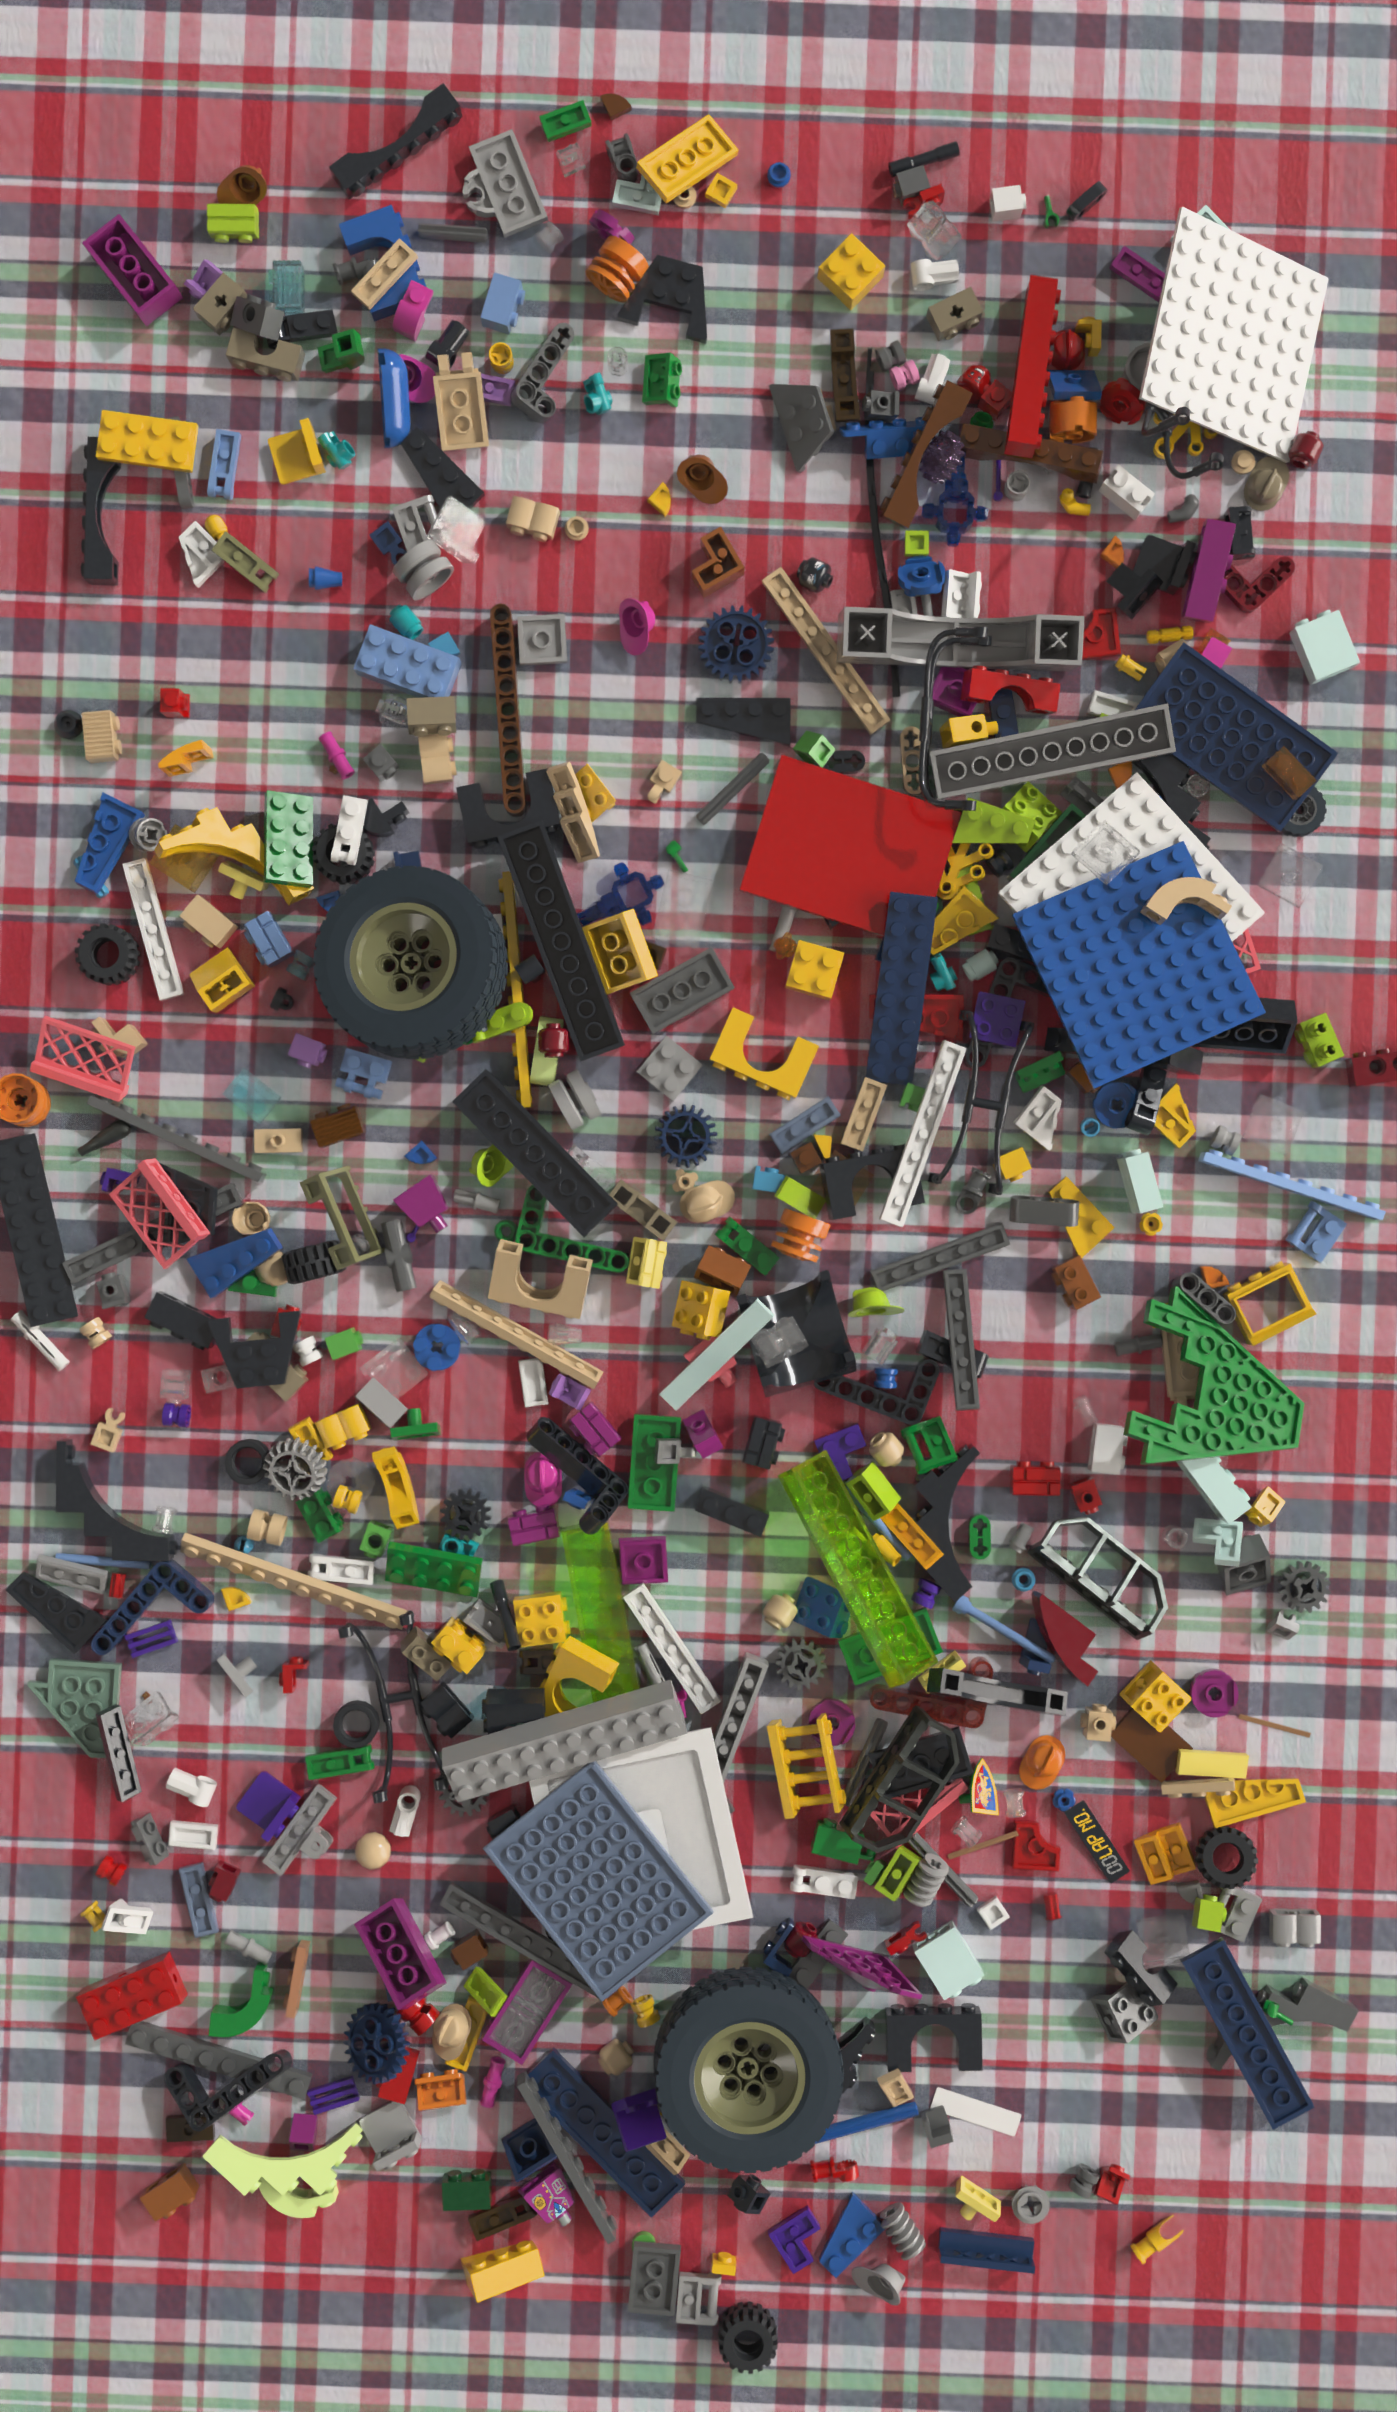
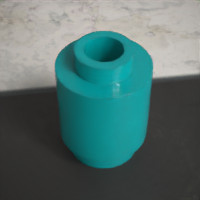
[389,605,424,640]

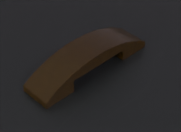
[830,328,860,422]

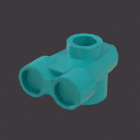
[583,372,613,415]
[317,431,356,470]
[930,952,958,992]
[438,1533,480,1556]

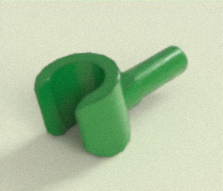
[1043,195,1059,229]
[666,840,688,873]
[1263,2000,1294,2026]

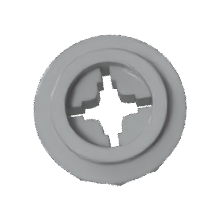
[1012,2185,1050,2224]

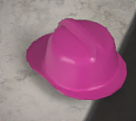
[399,354,436,403]
[619,598,655,656]
[524,1452,562,1506]

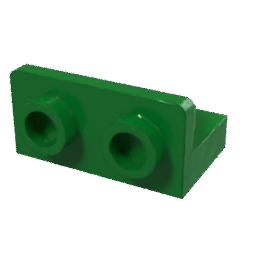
[642,352,682,407]
[1013,1051,1065,1093]
[295,1487,344,1543]

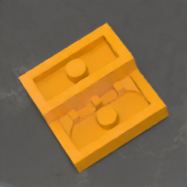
[158,740,214,777]
[1134,1822,1197,1885]

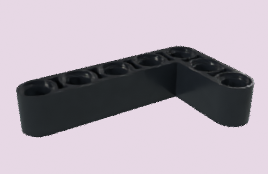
[963,958,1050,1069]
[814,1358,940,1425]
[526,1417,629,1535]
[164,2049,292,2131]

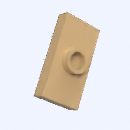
[254,1129,303,1153]
[877,2069,914,2107]

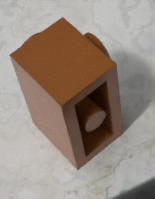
[694,1245,751,1298]
[1051,1255,1101,1310]
[140,2163,200,2222]

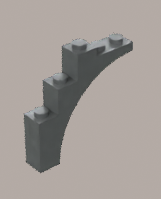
[1206,1977,1359,2071]

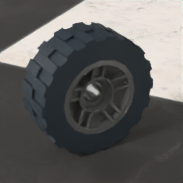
[1282,787,1327,837]

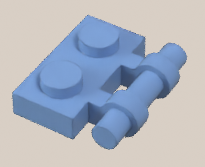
[335,1048,392,1099]

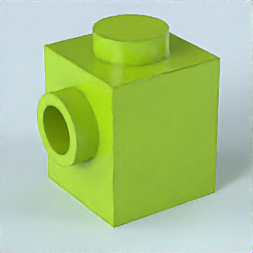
[1192,1894,1227,1933]

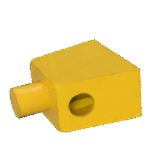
[939,714,998,749]

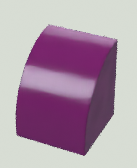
[289,2113,318,2152]

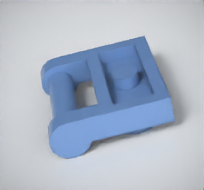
[1285,1200,1347,1263]

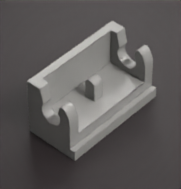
[355,1377,408,1429]
[463,1598,516,1649]

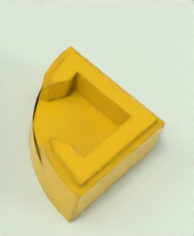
[647,482,671,517]
[221,1587,252,1612]

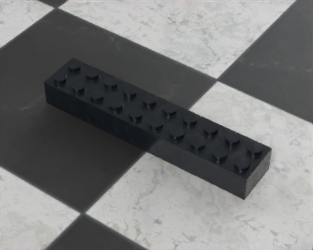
[497,820,625,1062]

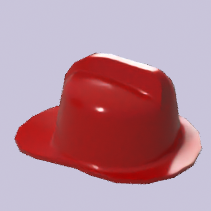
[1047,329,1085,371]

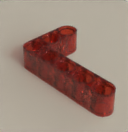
[868,1656,993,1728]

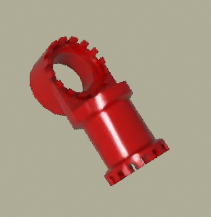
[810,2156,859,2183]

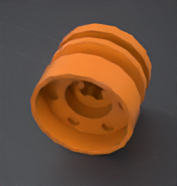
[585,235,648,303]
[0,1073,51,1127]
[771,1208,830,1263]

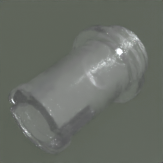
[1073,1395,1098,1427]

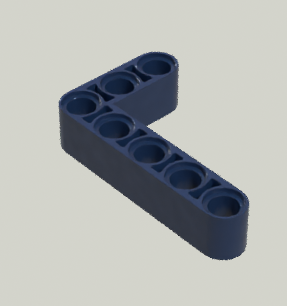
[91,1559,214,1655]

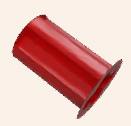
[107,1572,126,1598]
[1043,1892,1063,1920]

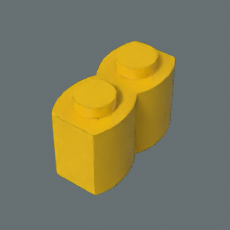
[315,1402,371,1450]

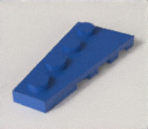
[75,792,145,895]
[187,1228,283,1298]

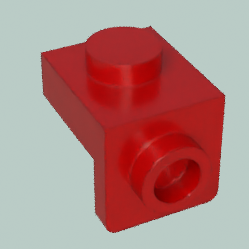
[279,1656,310,1694]
[1093,2164,1131,2205]

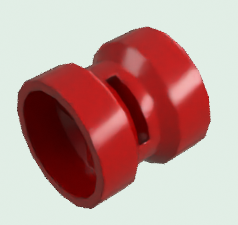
[95,1854,128,1887]

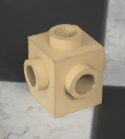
[1080,1704,1116,1742]

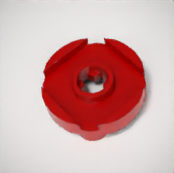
[1098,378,1145,425]

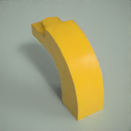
[372,1446,420,1529]

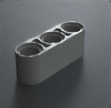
[1009,1195,1079,1227]
[1172,1272,1236,1326]

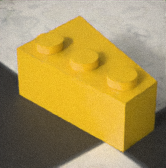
[460,2240,545,2303]

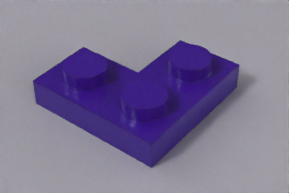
[814,1423,866,1485]
[768,2205,821,2274]

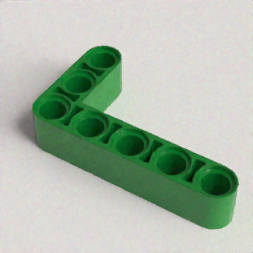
[515,1185,629,1272]

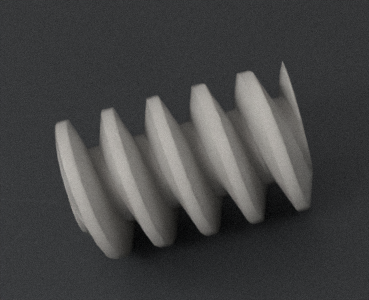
[903,1853,949,1907]
[880,2202,926,2261]

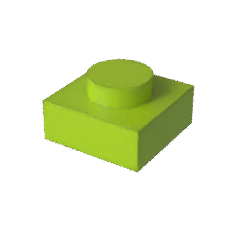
[904,530,929,557]

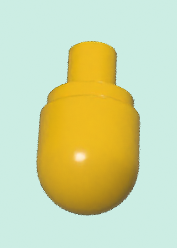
[205,515,228,540]

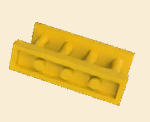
[767,1713,846,1819]

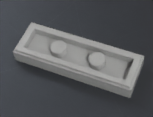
[35,1554,108,1594]

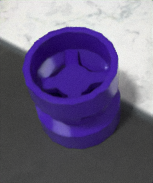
[162,1402,191,1428]
[911,1577,942,1609]

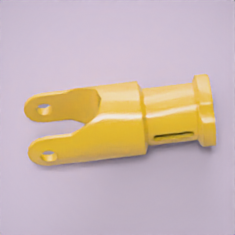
[1130,2215,1184,2264]

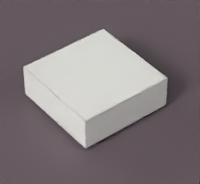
[976,1896,1010,1930]

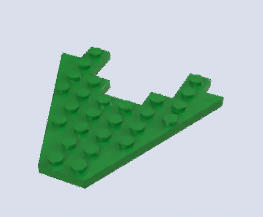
[1123,1286,1305,1465]

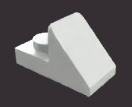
[101,1898,153,1934]

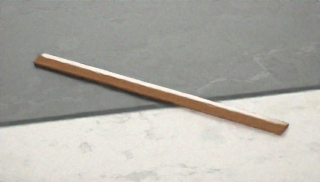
[1238,1714,1311,1738]
[948,1831,1019,1860]

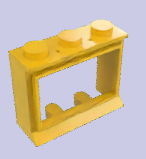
[1222,1261,1317,1346]

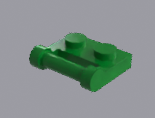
[900,1416,957,1475]

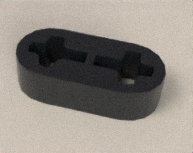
[1066,181,1108,221]
[823,750,865,774]

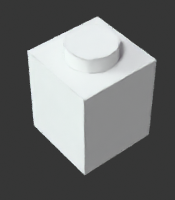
[989,185,1026,222]

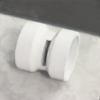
[293,1336,324,1367]

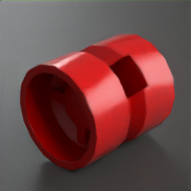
[395,1998,440,2036]

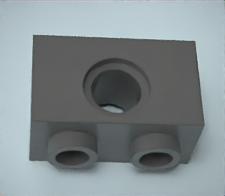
[230,294,284,341]

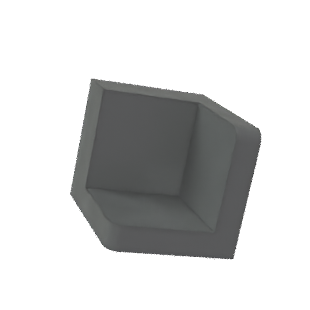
[921,2105,954,2148]

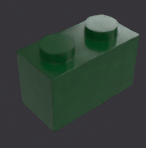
[442,2169,492,2211]

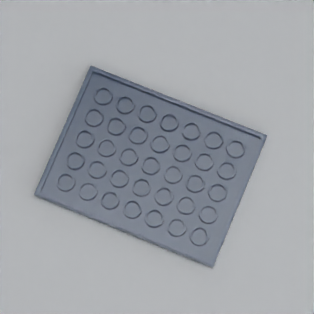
[483,1761,714,2002]

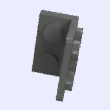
[1090,1983,1158,2044]

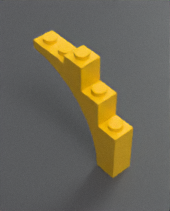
[154,807,314,905]

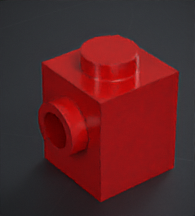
[977,379,1012,421]

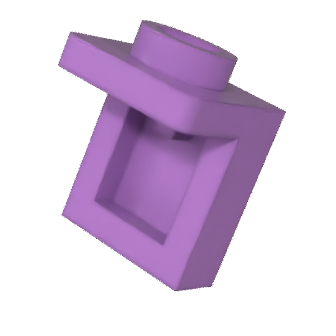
[184,259,223,300]
[549,1374,591,1411]

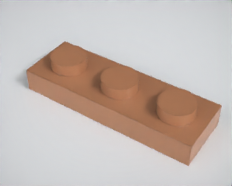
[283,1940,311,2019]

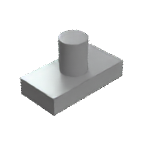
[216,1654,257,1698]

